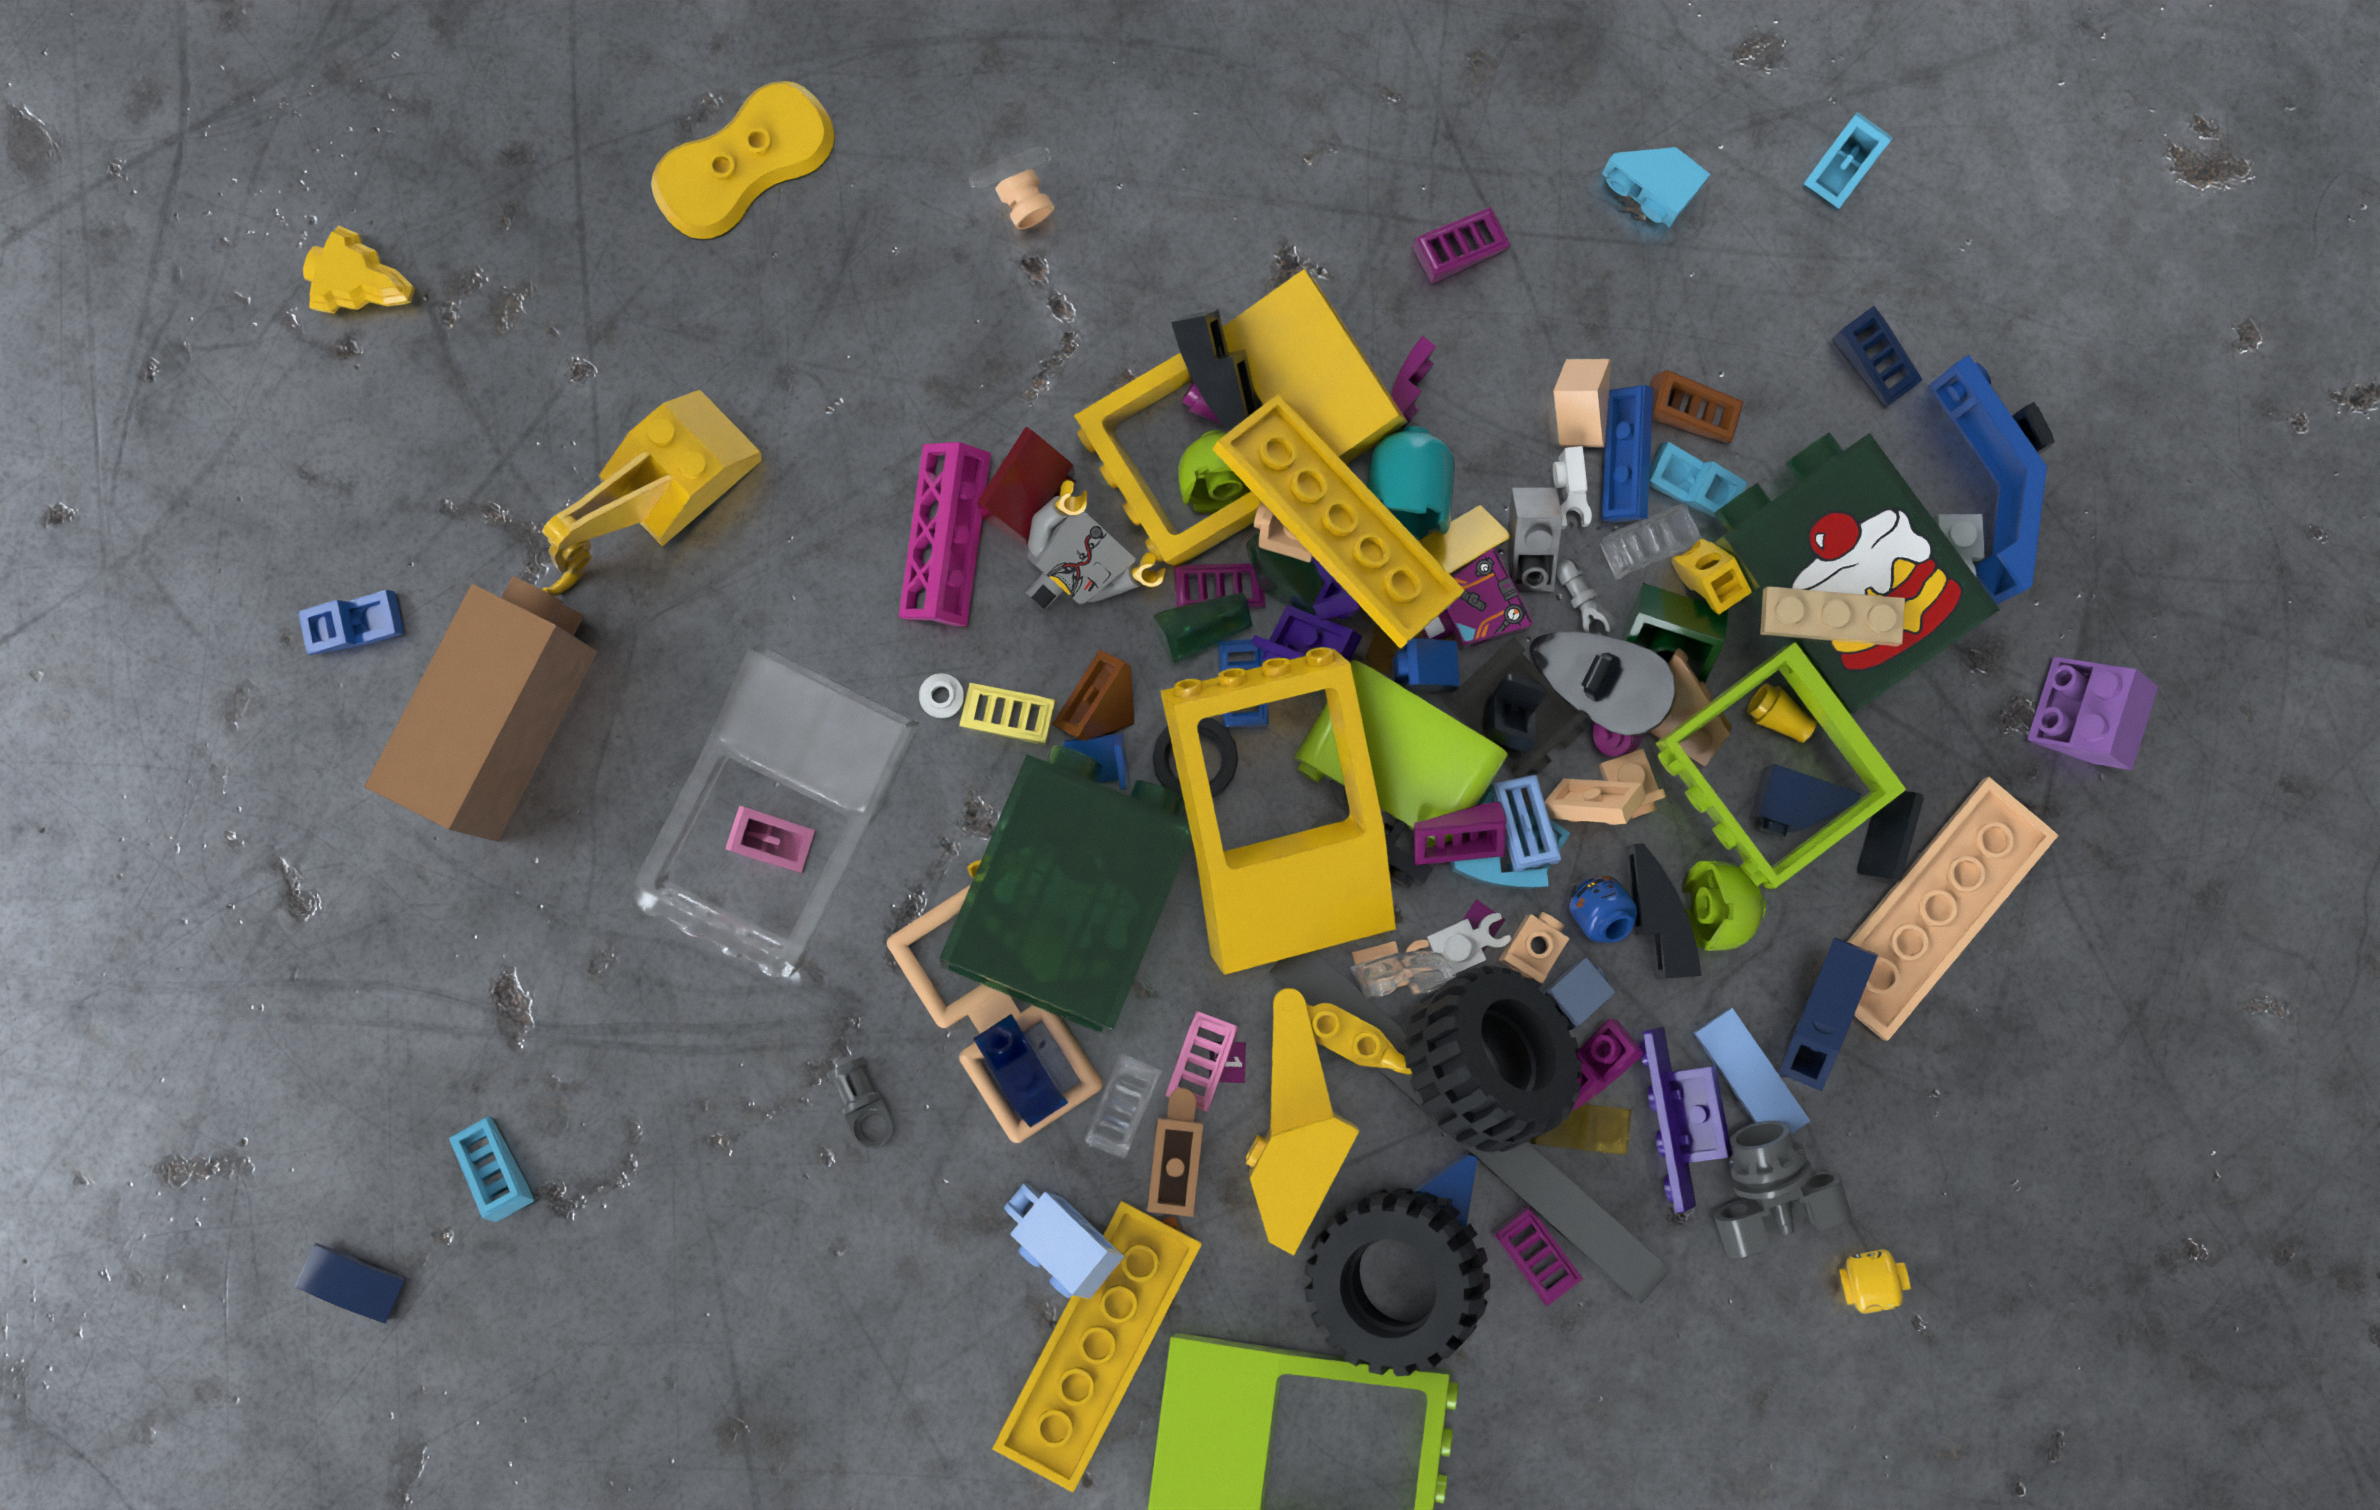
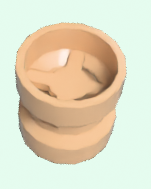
[995,168,1054,230]

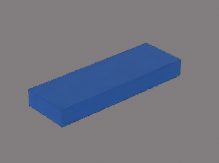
[1601,385,1653,523]

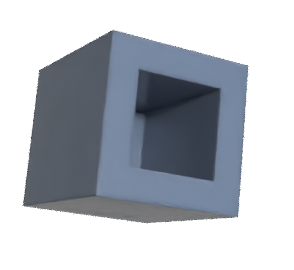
[1542,957,1616,1031]

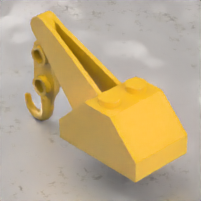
[542,390,762,597]
[1245,988,1412,1256]

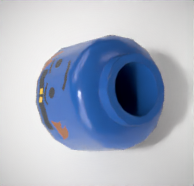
[1569,876,1637,943]

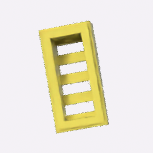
[959,683,1057,746]

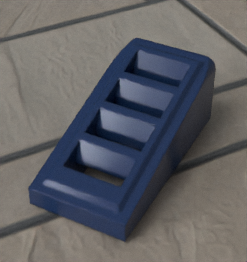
[1832,306,1923,407]

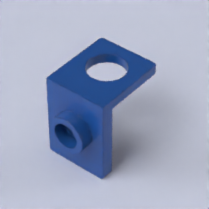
[1063,734,1129,790]

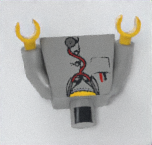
[1025,481,1166,610]

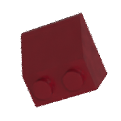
[977,427,1077,547]

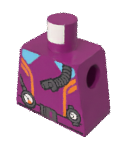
[1421,548,1533,650]

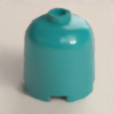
[1366,426,1455,539]

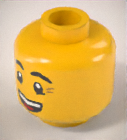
[1839,1249,1911,1314]

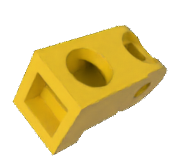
[1671,538,1752,615]

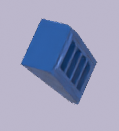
[1218,639,1269,730]

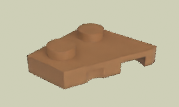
[1649,648,1732,767]

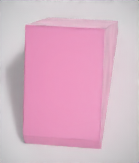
[725,806,815,873]

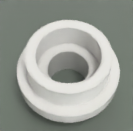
[919,673,964,718]

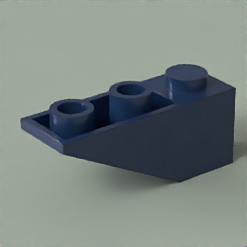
[1778,937,1878,1091]

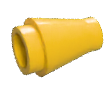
[1747,683,1817,743]

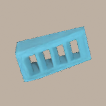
[449,1116,534,1222]

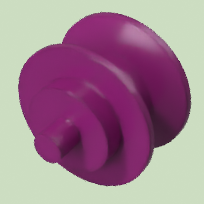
[1593,722,1643,756]

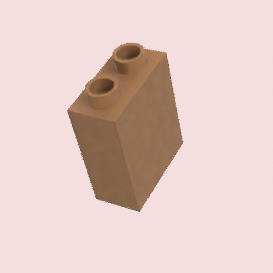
[364,576,598,842]

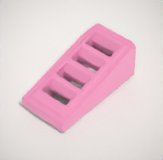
[1165,1011,1239,1112]

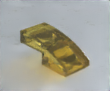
[1529,1104,1632,1155]

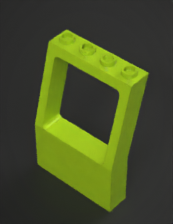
[1148,1332,1459,1510]

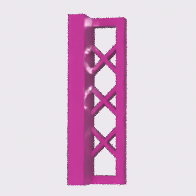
[898,442,991,626]

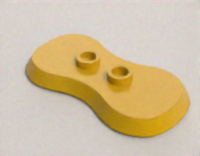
[651,81,835,239]

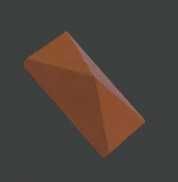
[1052,650,1134,741]

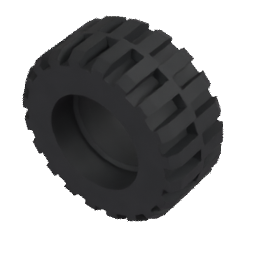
[1404,966,1582,1153]
[1304,1188,1490,1376]

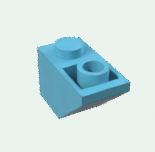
[1601,147,1711,228]

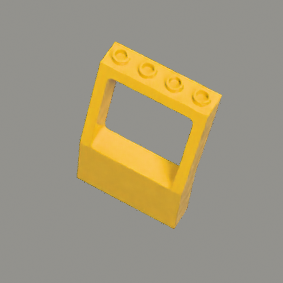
[1074,269,1408,566]
[1160,647,1396,975]

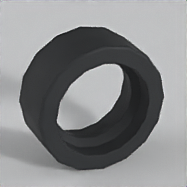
[1153,717,1238,800]

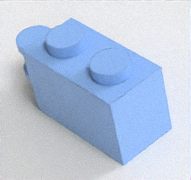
[1004,1182,1125,1299]

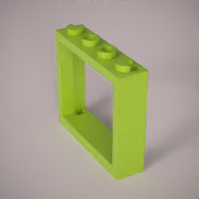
[1655,642,1907,889]

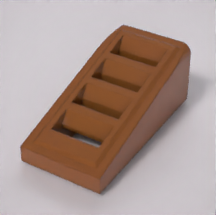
[1649,370,1744,444]

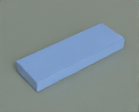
[1693,1008,1810,1134]

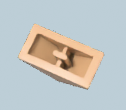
[1553,359,1612,448]

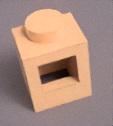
[1498,912,1570,985]

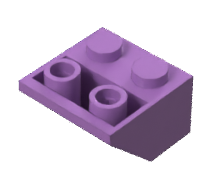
[2027,657,2159,770]

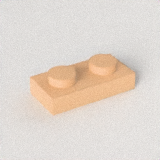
[1544,778,1646,825]

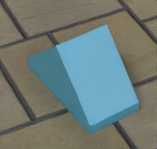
[1803,112,1893,209]

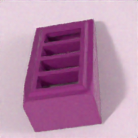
[1412,207,1510,285]
[1174,563,1266,615]
[1413,802,1506,865]
[1491,1205,1583,1306]

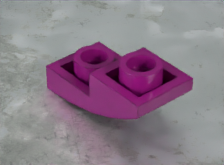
[1389,335,1436,429]
[1573,1018,1645,1111]

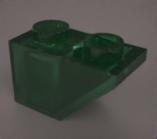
[1246,533,1324,616]

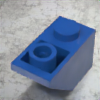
[1392,638,1460,694]

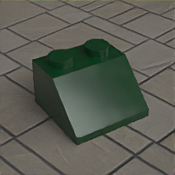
[1621,583,1728,683]

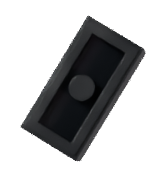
[1857,791,1924,883]

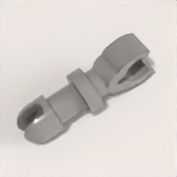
[1556,559,1616,635]

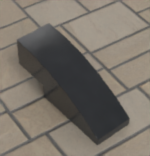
[1171,309,1258,431]
[1627,843,1702,979]

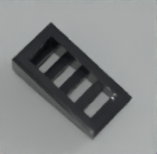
[2012,402,2055,454]

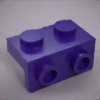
[1251,605,1362,662]

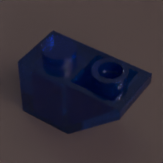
[973,1014,1068,1128]

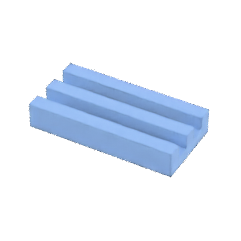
[1490,775,1561,873]

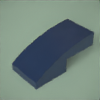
[295,1242,404,1323]

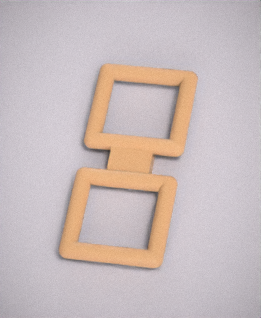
[887,885,1103,1143]

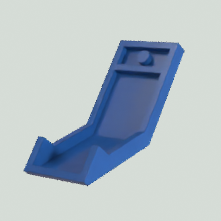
[1928,355,2047,605]

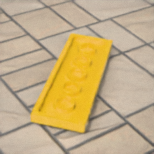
[1212,394,1465,649]
[992,1200,1202,1492]

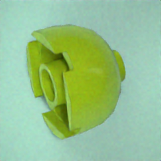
[1178,430,1251,514]
[1683,861,1766,951]

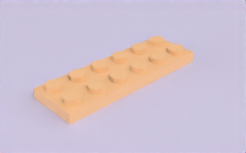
[1814,777,2059,1041]

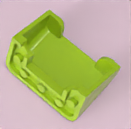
[1292,660,1508,847]

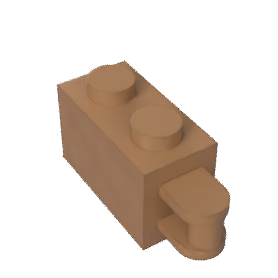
[1147,1087,1203,1217]

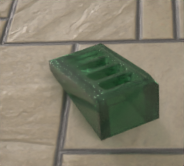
[1153,592,1253,663]

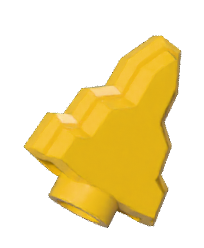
[303,225,416,314]

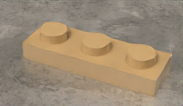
[1760,586,1905,646]

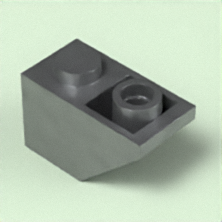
[1508,488,1563,591]

